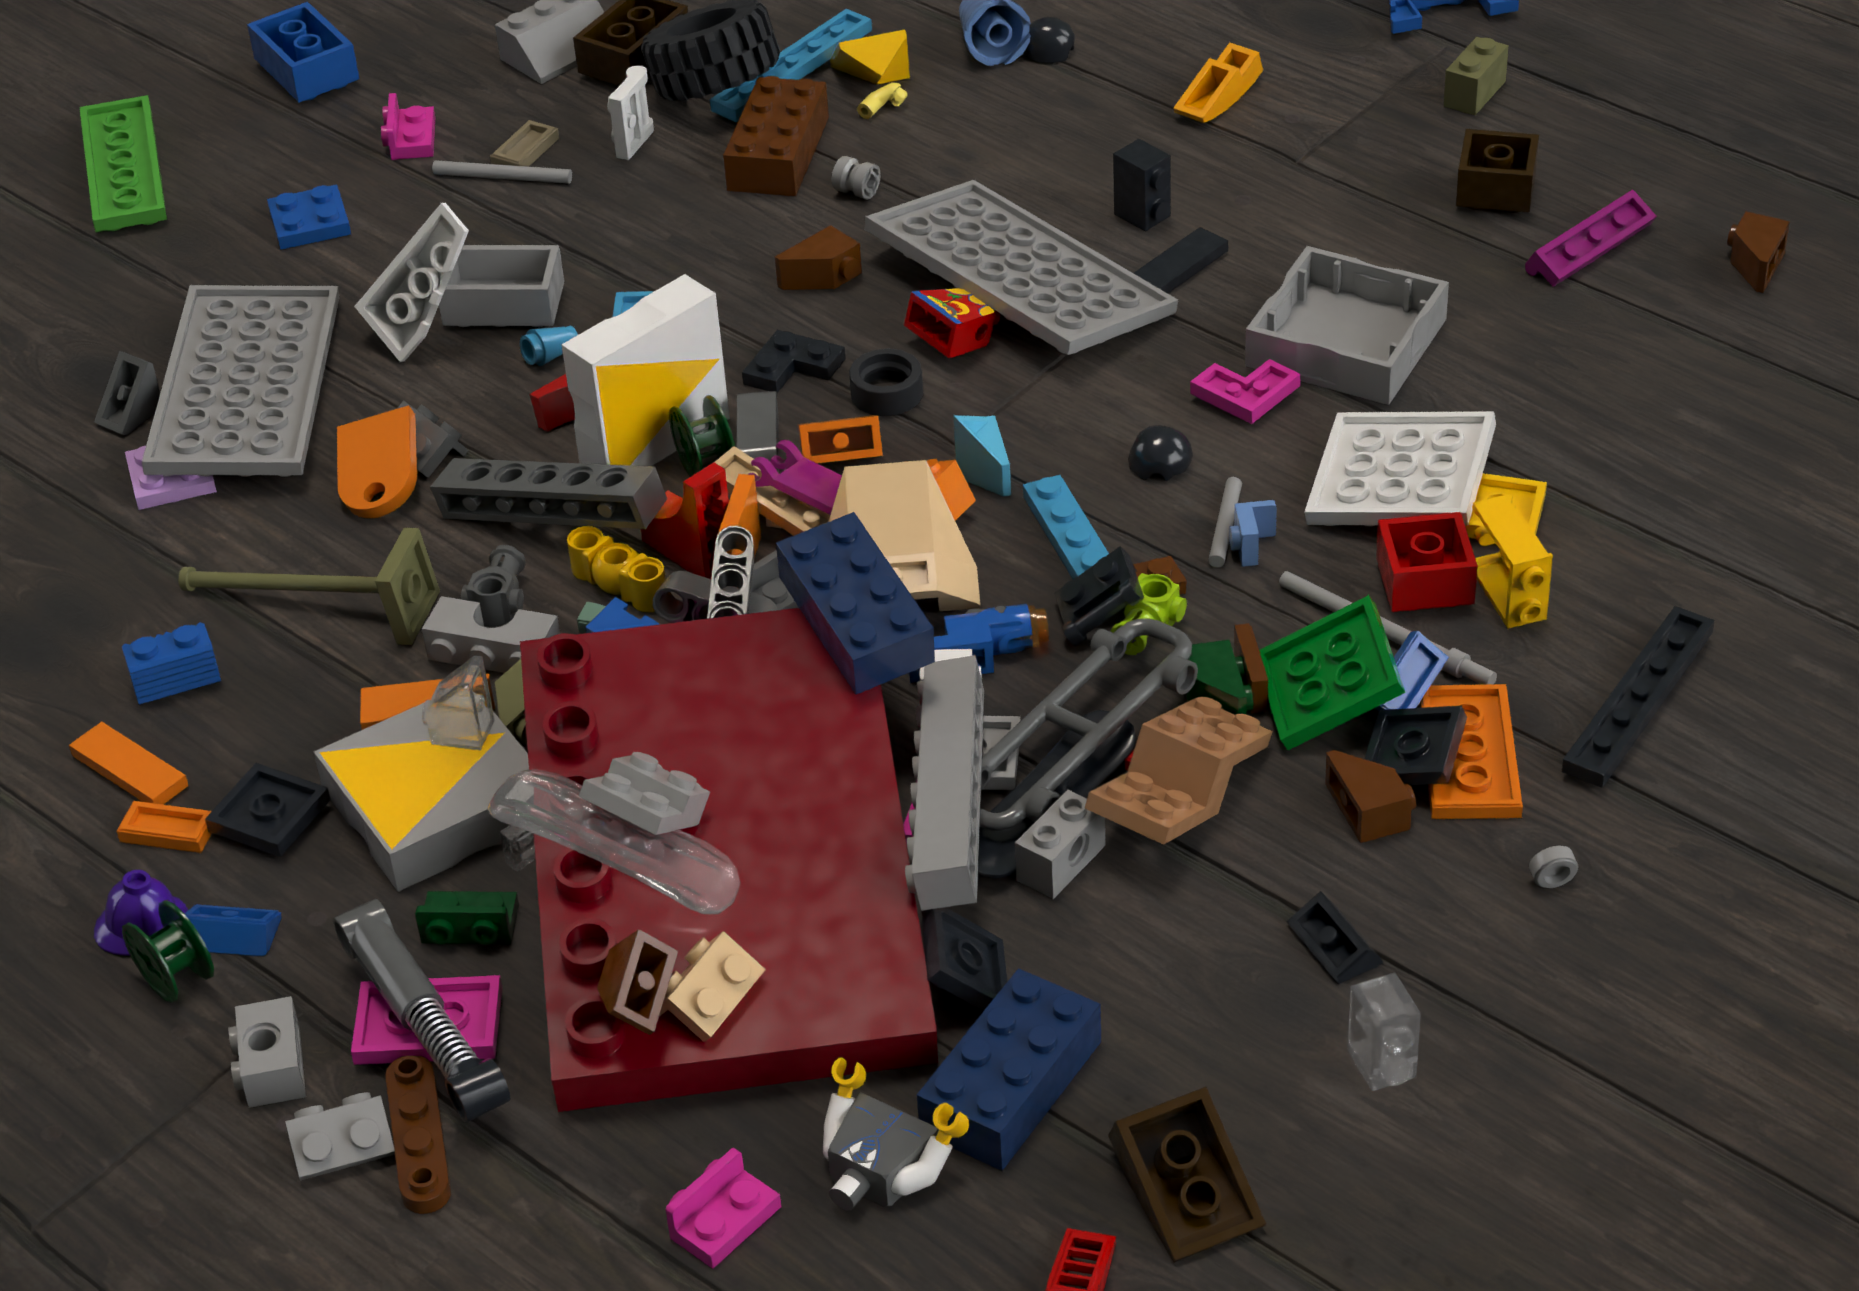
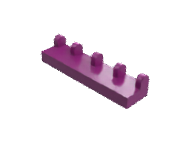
[1525,189,1657,287]

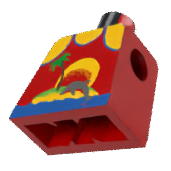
[904,288,1000,358]

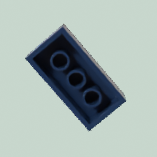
[776,512,935,694]
[916,968,1101,1171]

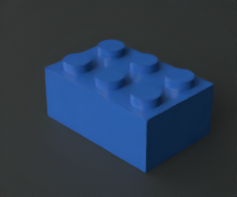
[247,2,360,102]

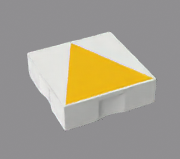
[562,274,730,466]

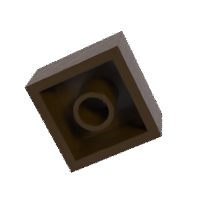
[1456,129,1539,213]

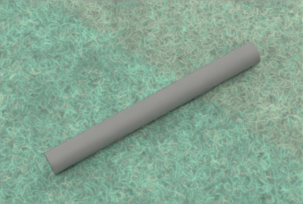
[432,160,572,184]

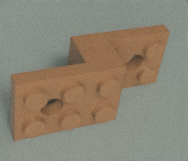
[1085,697,1273,844]

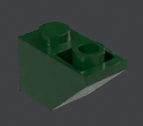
[1184,640,1254,715]

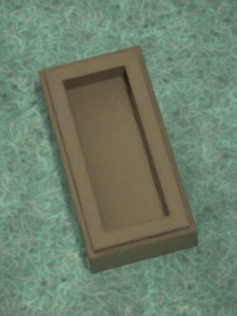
[490,120,559,167]

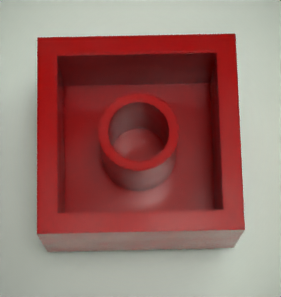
[1376,512,1478,612]

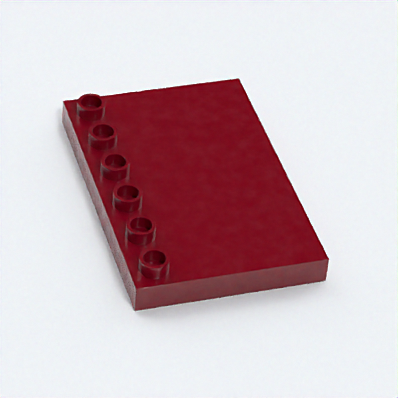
[520,608,938,1112]

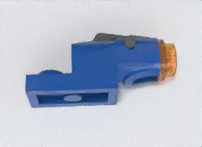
[908,604,1049,683]

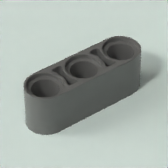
[737,391,779,473]
[707,525,754,619]
[653,571,778,623]

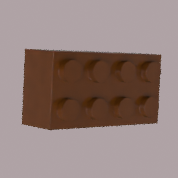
[723,76,829,196]

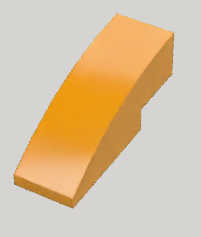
[1173,42,1263,123]

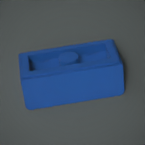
[184,904,281,956]

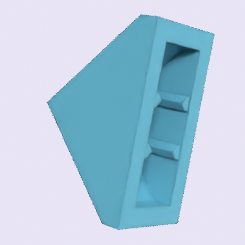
[953,415,1011,496]

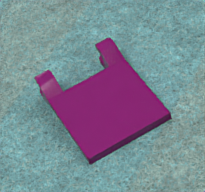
[748,440,842,515]

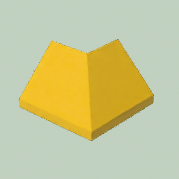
[830,29,910,85]

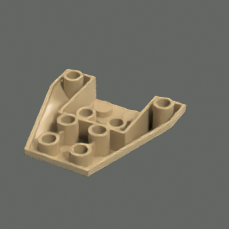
[829,460,981,611]

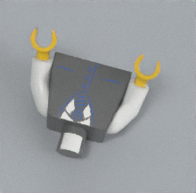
[823,1057,969,1211]

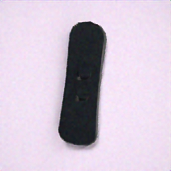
[978,710,1136,879]

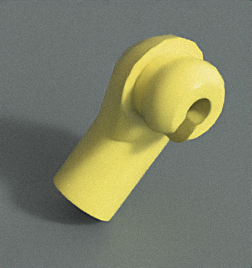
[857,82,908,119]

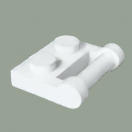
[607,66,654,160]

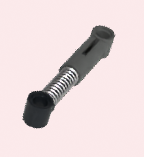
[333,898,511,1123]

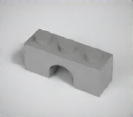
[422,596,560,673]

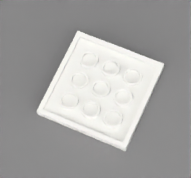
[1304,411,1496,526]

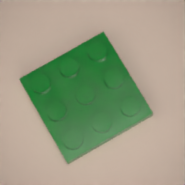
[1259,595,1406,750]

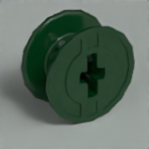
[669,395,735,477]
[122,900,214,1003]

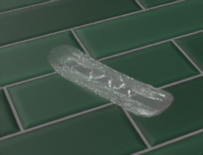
[488,769,741,914]

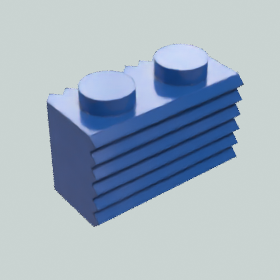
[122,622,221,705]

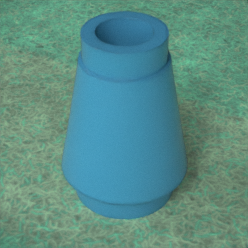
[520,326,578,366]

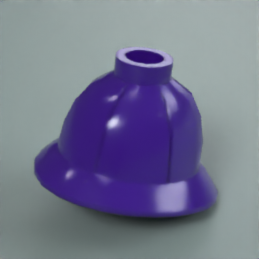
[94,870,188,956]

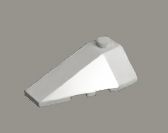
[354,203,469,362]

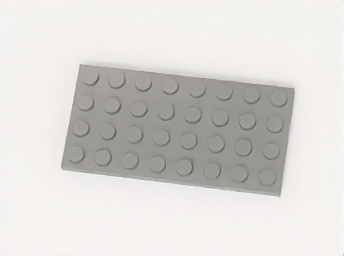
[864,180,1178,355]
[142,285,339,477]

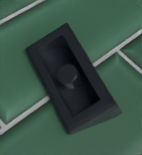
[1286,891,1384,984]

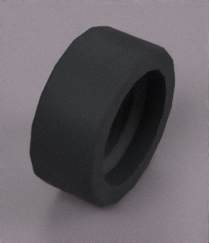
[849,348,923,416]

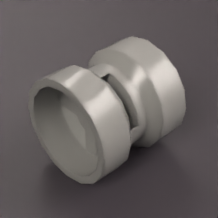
[831,156,881,200]

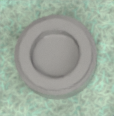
[1529,846,1578,888]

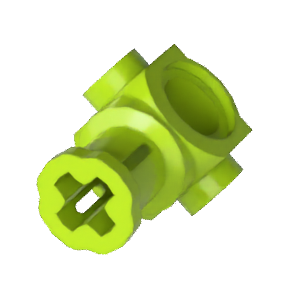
[1111,573,1187,655]

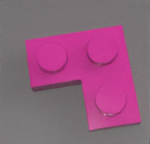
[1190,359,1300,424]

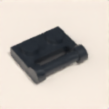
[1054,546,1144,646]

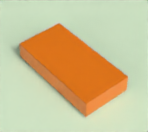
[116,801,212,853]

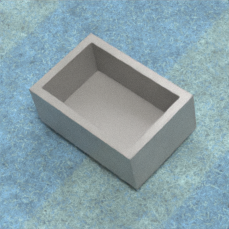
[439,245,564,327]

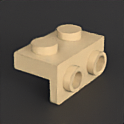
[659,931,766,1042]

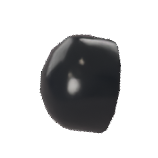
[1024,17,1075,63]
[1128,425,1193,481]

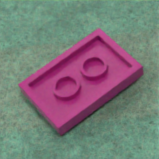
[351,975,502,1065]

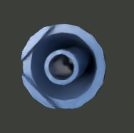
[959,0,1031,66]

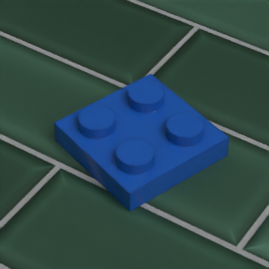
[267,184,351,250]

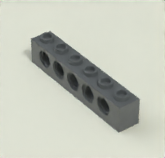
[430,458,667,529]

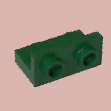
[415,891,519,945]

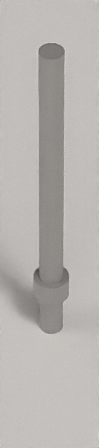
[1279,571,1497,685]

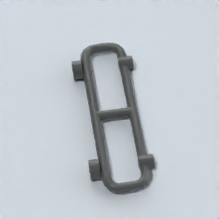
[979,618,1198,831]

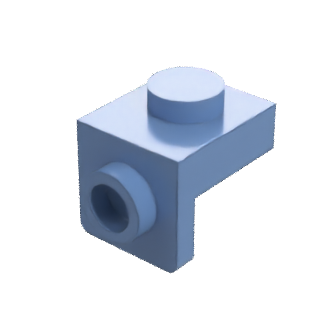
[1229,500,1277,567]

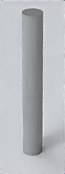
[1208,477,1242,568]

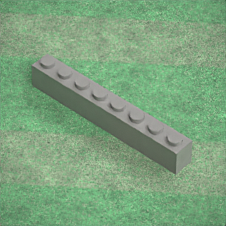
[905,655,984,911]

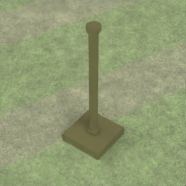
[178,528,440,645]

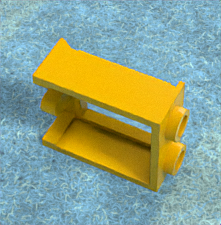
[1472,493,1553,629]

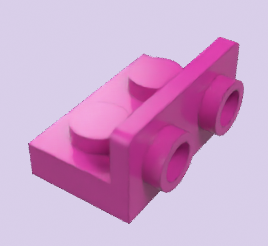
[381,93,436,160]
[665,1148,781,1269]

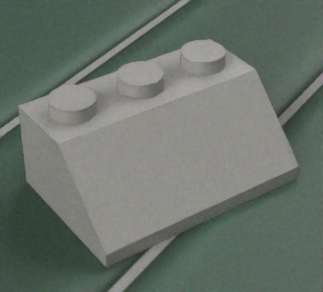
[495,0,604,84]

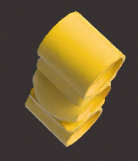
[567,526,666,612]

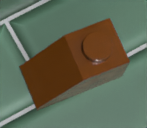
[1727,211,1790,293]
[775,225,862,290]
[1325,750,1416,843]
[597,929,678,1035]

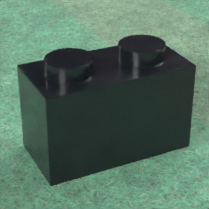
[1113,139,1171,232]

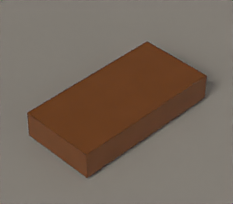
[1234,623,1268,714]

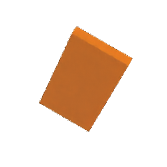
[1419,684,1523,819]

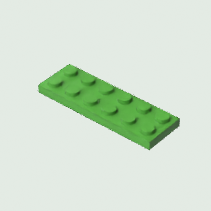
[79,95,167,232]

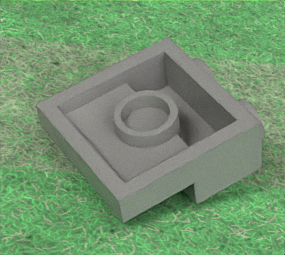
[579,752,710,835]

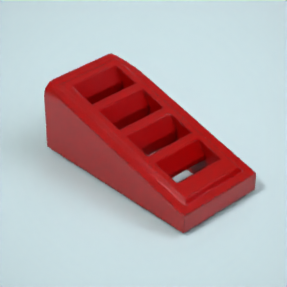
[1045,1228,1116,1291]

